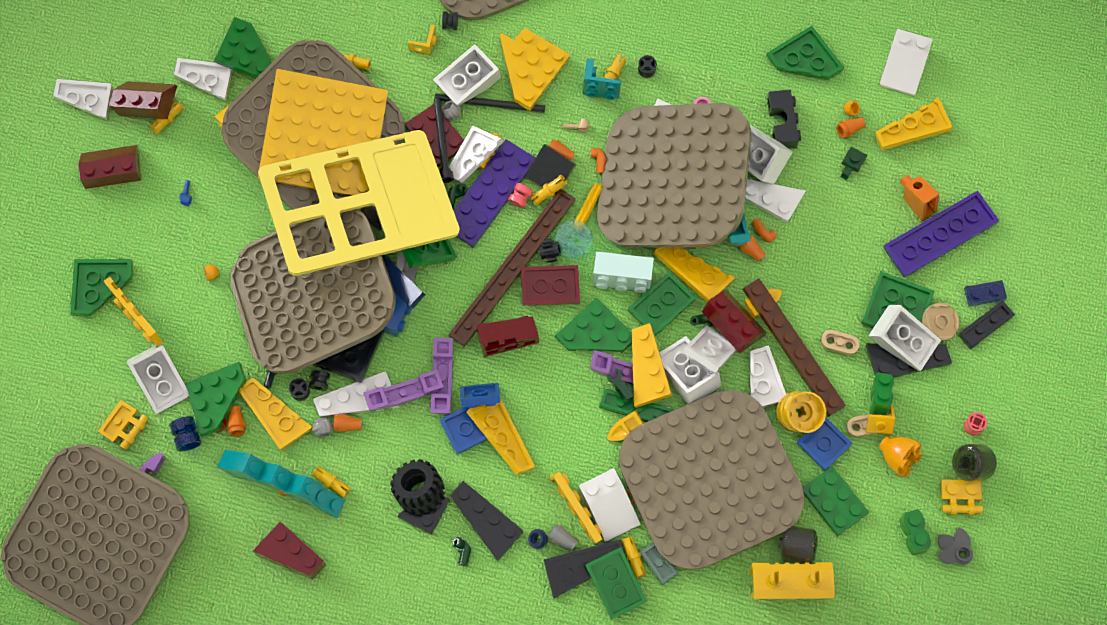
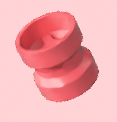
[508,183,533,209]
[964,412,987,436]

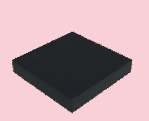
[525,144,576,195]

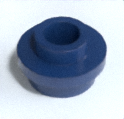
[528,529,548,549]

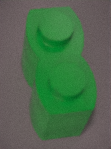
[869,372,894,416]
[900,509,931,555]

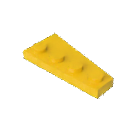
[875,97,952,150]
[653,247,736,302]
[104,277,163,347]
[632,323,673,408]
[239,378,313,451]
[467,399,535,475]
[548,472,602,543]

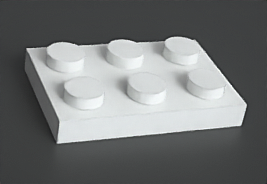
[683,325,736,373]

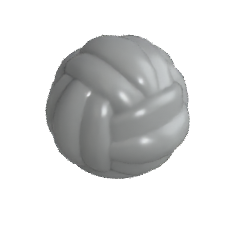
[442,100,462,120]
[312,418,333,438]

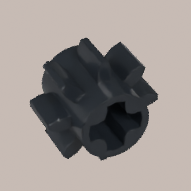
[539,238,561,263]

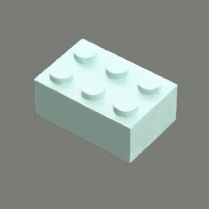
[593,252,654,293]

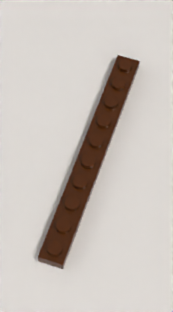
[449,189,576,347]

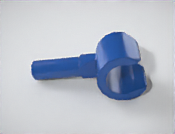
[179,180,192,206]

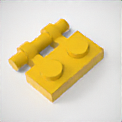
[98,400,149,451]
[940,479,983,515]

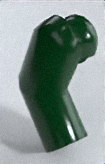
[690,314,714,327]
[452,537,471,566]

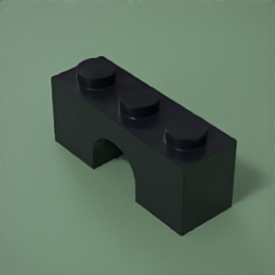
[767,89,801,149]

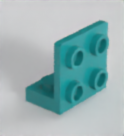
[583,59,621,100]

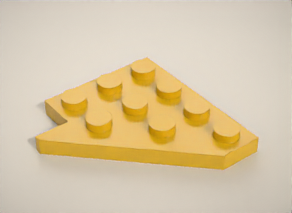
[500,28,570,111]

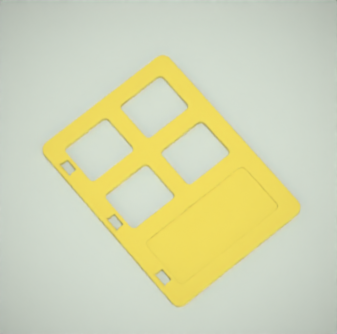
[258,130,459,276]

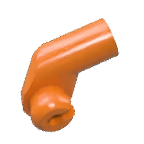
[591,148,606,173]
[751,218,777,242]

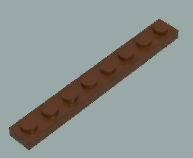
[742,278,846,417]

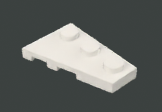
[174,58,233,101]
[54,79,113,120]
[449,126,504,183]
[745,179,806,223]
[750,345,786,408]

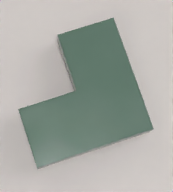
[639,543,679,585]

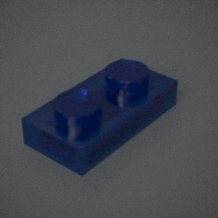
[964,280,1007,307]

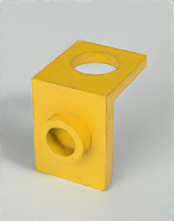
[408,25,437,55]
[866,405,895,434]

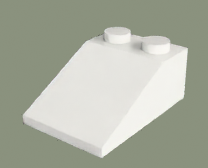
[879,29,933,96]
[433,44,501,106]
[748,125,792,184]
[869,305,941,371]
[660,336,721,404]
[127,344,189,414]
[578,468,641,543]

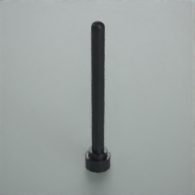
[434,98,454,183]

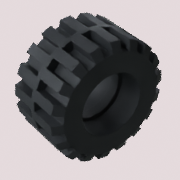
[390,459,445,514]

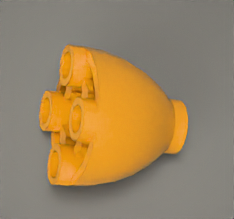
[879,436,923,478]

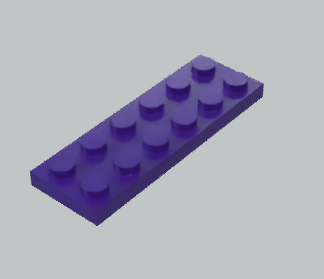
[453,139,536,248]
[883,191,999,278]

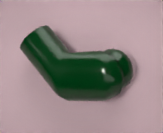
[447,184,468,208]

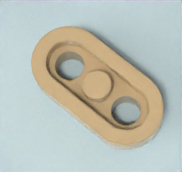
[821,330,860,356]
[846,414,877,438]

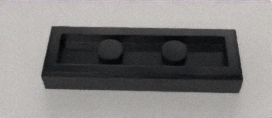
[958,300,1015,350]

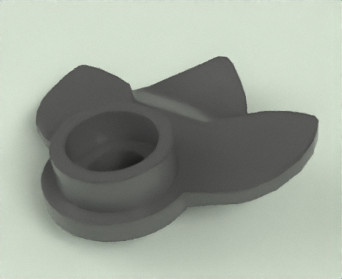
[937,527,973,565]

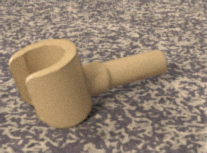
[563,119,590,133]

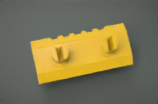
[750,562,835,599]

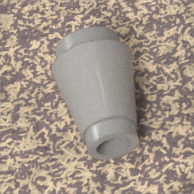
[548,524,578,551]

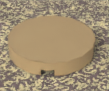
[922,302,959,341]

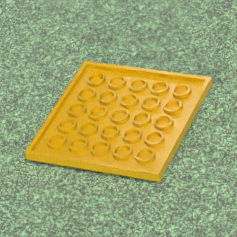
[257,69,388,196]

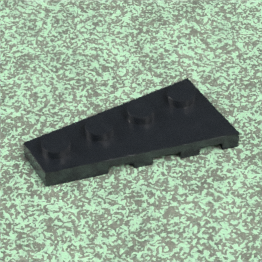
[866,343,952,378]
[450,481,523,562]
[543,539,624,599]

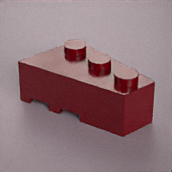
[477,316,539,357]
[253,522,326,580]

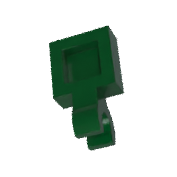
[840,146,867,180]
[607,368,634,404]

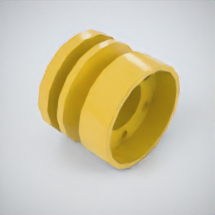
[776,391,826,433]

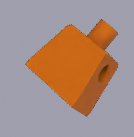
[900,175,939,221]

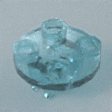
[555,220,593,258]

